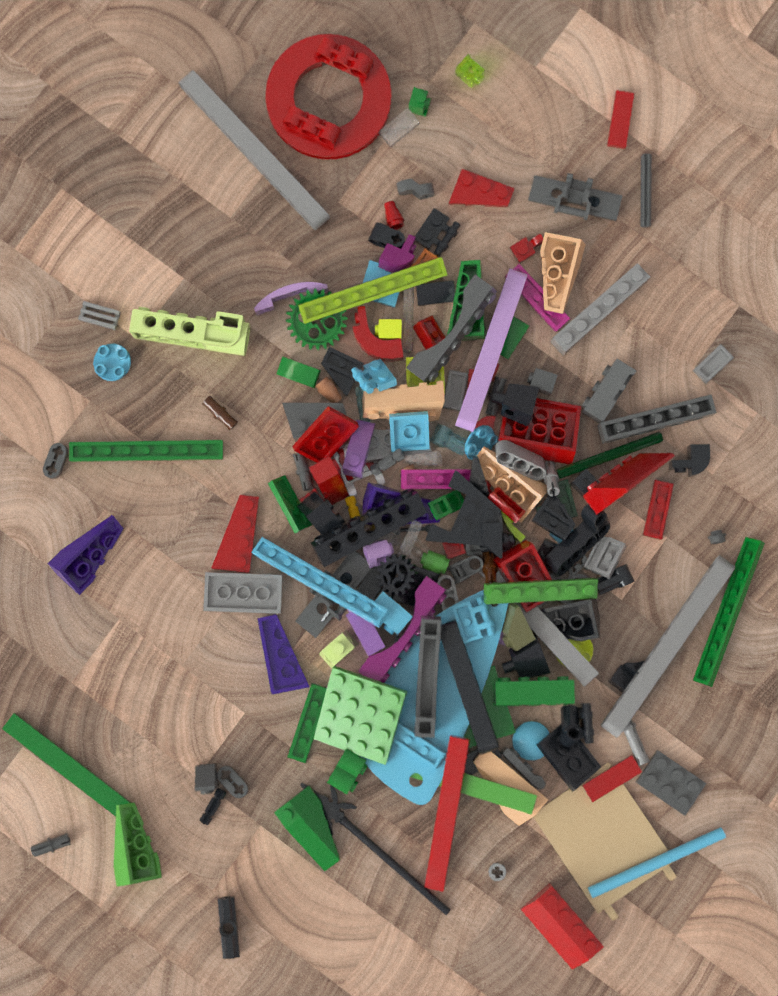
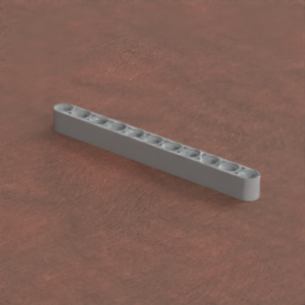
[178,70,330,230]
[601,555,735,738]

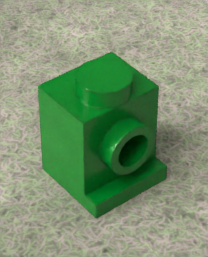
[408,87,431,117]

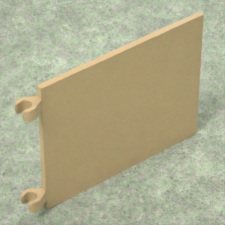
[534,762,676,921]

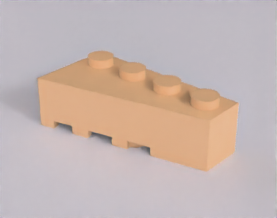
[362,381,445,421]

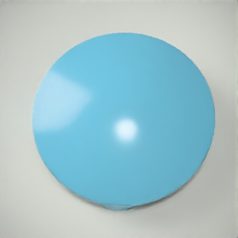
[93,344,131,381]
[465,425,498,460]
[512,721,549,760]

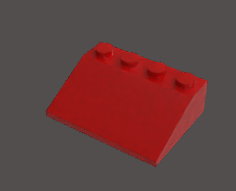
[498,398,581,464]
[583,453,675,514]

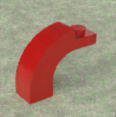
[353,306,404,362]

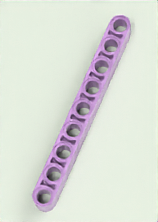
[455,268,528,432]

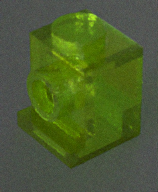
[455,54,485,88]

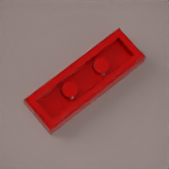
[607,90,635,149]
[642,480,674,540]
[582,755,642,802]

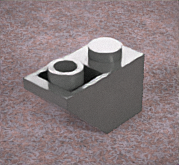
[195,763,219,795]

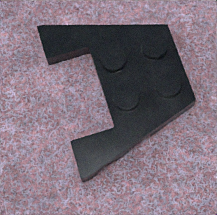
[425,471,501,546]

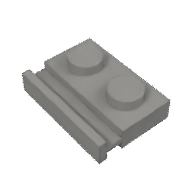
[584,536,627,579]

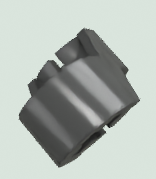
[396,179,435,200]

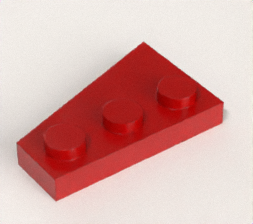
[448,169,515,207]

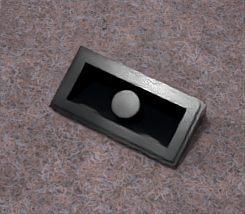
[416,281,455,306]

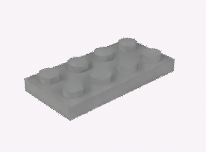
[203,572,283,614]

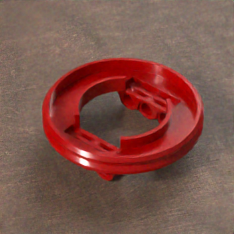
[265,34,391,160]

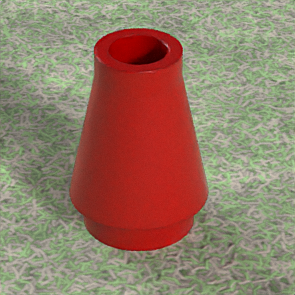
[384,201,405,230]

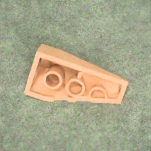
[540,232,586,314]
[473,752,548,826]

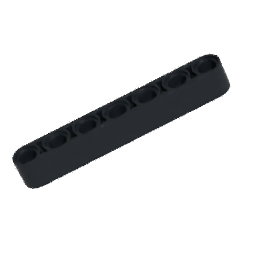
[440,619,500,755]

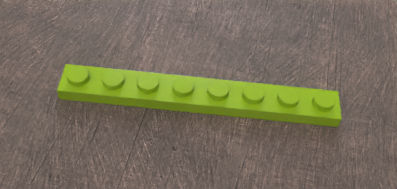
[298,257,447,324]

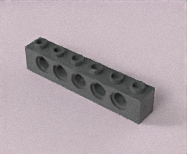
[597,394,717,444]

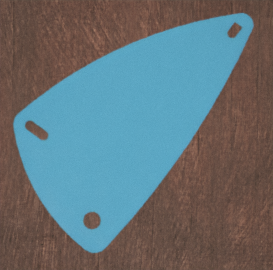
[361,590,508,805]

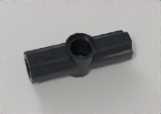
[217,896,240,959]

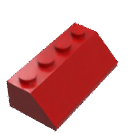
[521,883,604,970]

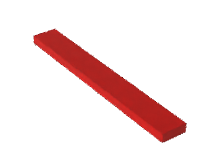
[424,735,470,892]

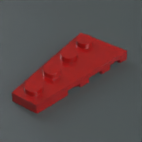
[211,495,259,573]

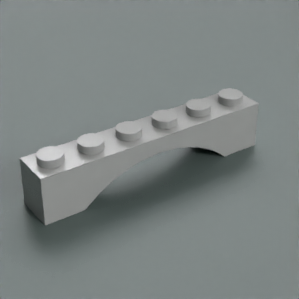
[551,263,650,356]

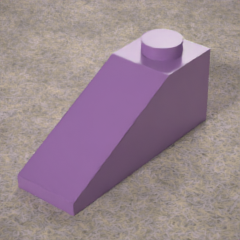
[342,420,375,478]

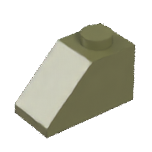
[502,603,536,651]

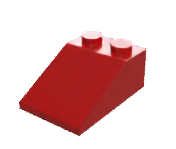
[493,540,552,612]

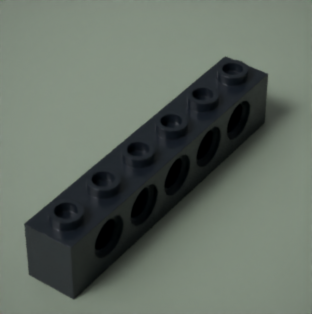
[311,489,427,567]

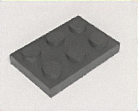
[636,750,707,816]

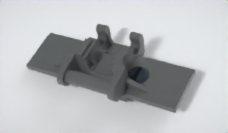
[528,173,623,221]
[295,551,372,638]

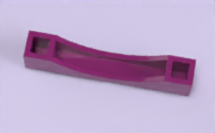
[358,576,447,683]

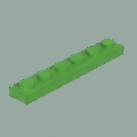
[484,578,598,604]

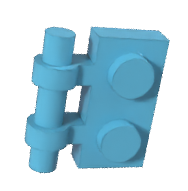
[351,359,397,394]
[452,596,496,644]

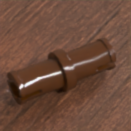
[202,396,238,431]
[482,551,498,583]

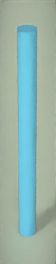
[588,827,726,899]

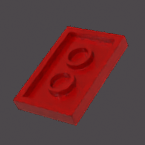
[292,406,359,463]

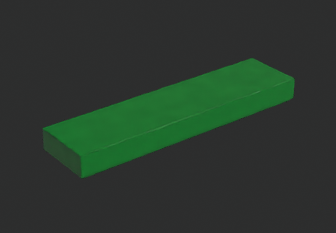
[287,683,327,763]

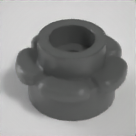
[708,530,727,544]

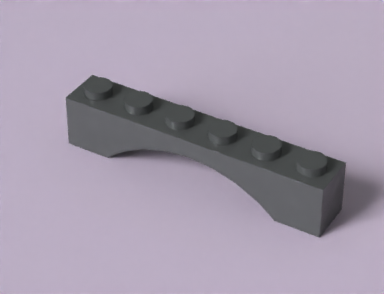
[406,275,497,385]
[414,615,441,738]

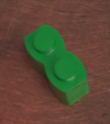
[327,749,368,794]

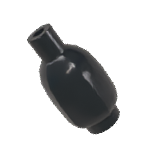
[480,533,516,553]

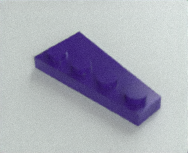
[257,615,310,695]

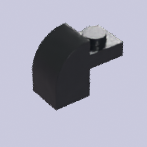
[669,444,710,477]

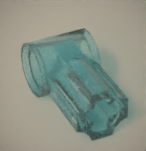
[430,423,467,456]

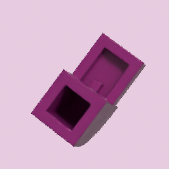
[378,234,417,273]

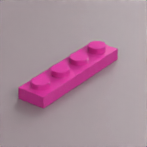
[505,264,570,332]
[401,469,471,489]

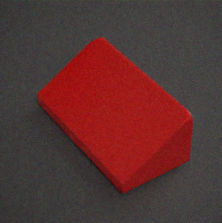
[413,316,445,350]

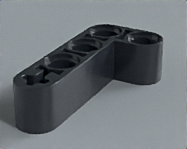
[544,504,610,576]

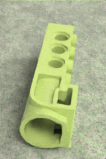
[129,307,250,356]

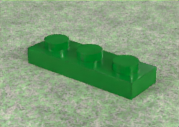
[268,475,312,534]

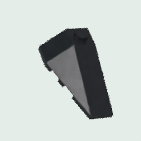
[531,599,600,641]

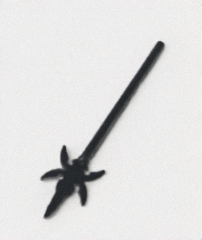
[300,782,451,915]

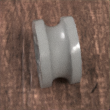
[488,863,506,881]

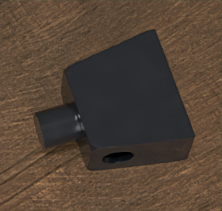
[492,383,539,427]
[501,634,551,678]

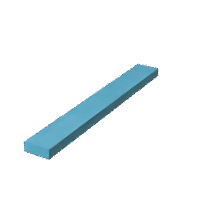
[251,537,390,628]

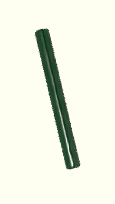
[556,432,663,479]

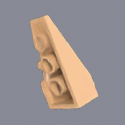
[477,446,547,523]

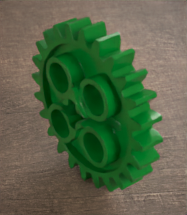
[285,288,348,350]

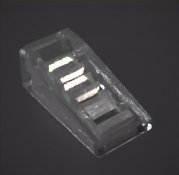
[402,451,443,468]

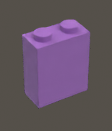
[346,610,385,656]

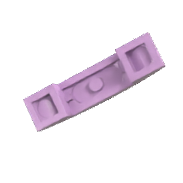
[254,282,328,315]

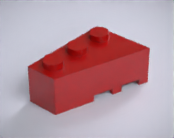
[309,457,349,505]

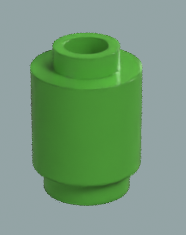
[420,550,450,574]

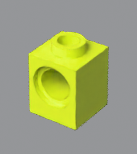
[375,319,402,340]

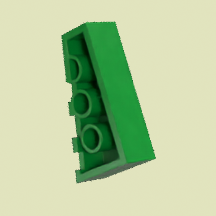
[447,260,486,341]
[494,676,575,706]

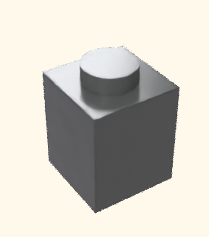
[527,368,558,396]

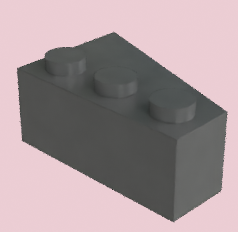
[582,359,636,424]
[282,403,347,442]

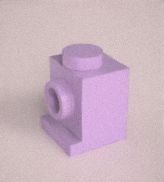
[363,540,394,568]

